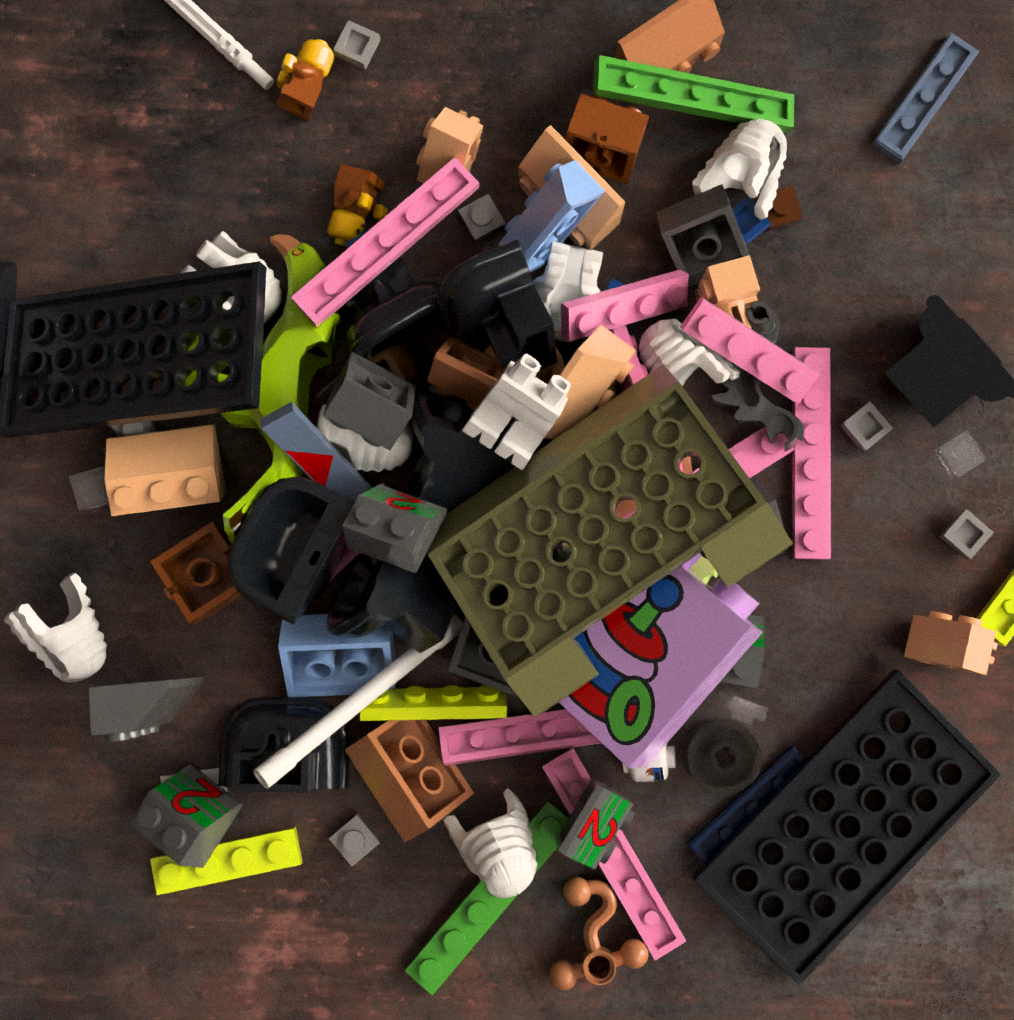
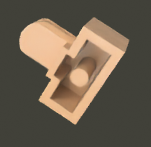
[416,107,484,184]
[695,255,760,329]
[904,611,998,675]

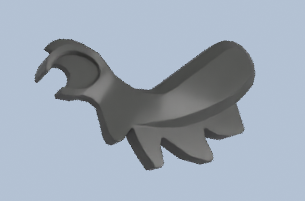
[712,301,804,452]

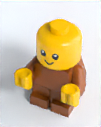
[276,39,334,121]
[327,164,388,247]

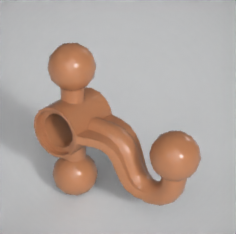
[549,877,649,991]

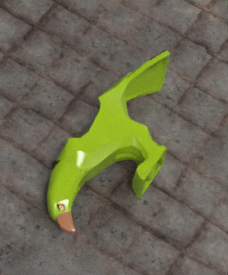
[185,234,341,544]

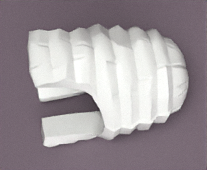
[692,119,787,220]
[181,231,283,324]
[532,242,603,342]
[639,319,740,386]
[316,404,414,472]
[4,573,107,682]
[444,788,537,899]

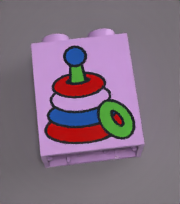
[559,553,763,768]

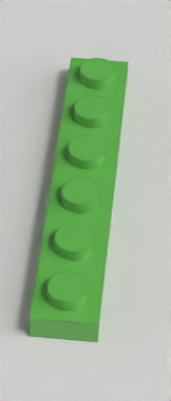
[593,55,794,133]
[405,800,568,996]

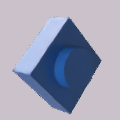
[732,196,771,245]

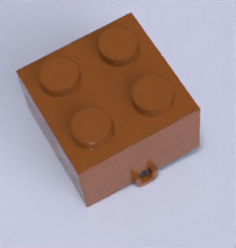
[566,93,649,185]
[150,522,242,624]

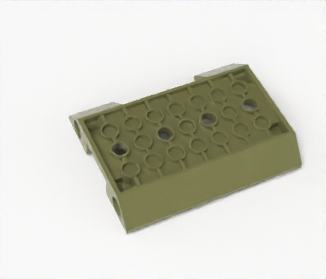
[427,365,793,717]

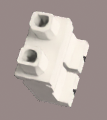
[462,354,571,470]

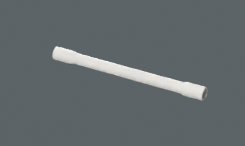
[253,614,463,789]

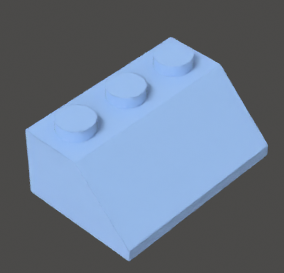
[499,160,605,272]
[278,614,396,697]

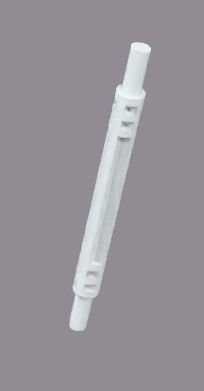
[164,0,275,90]

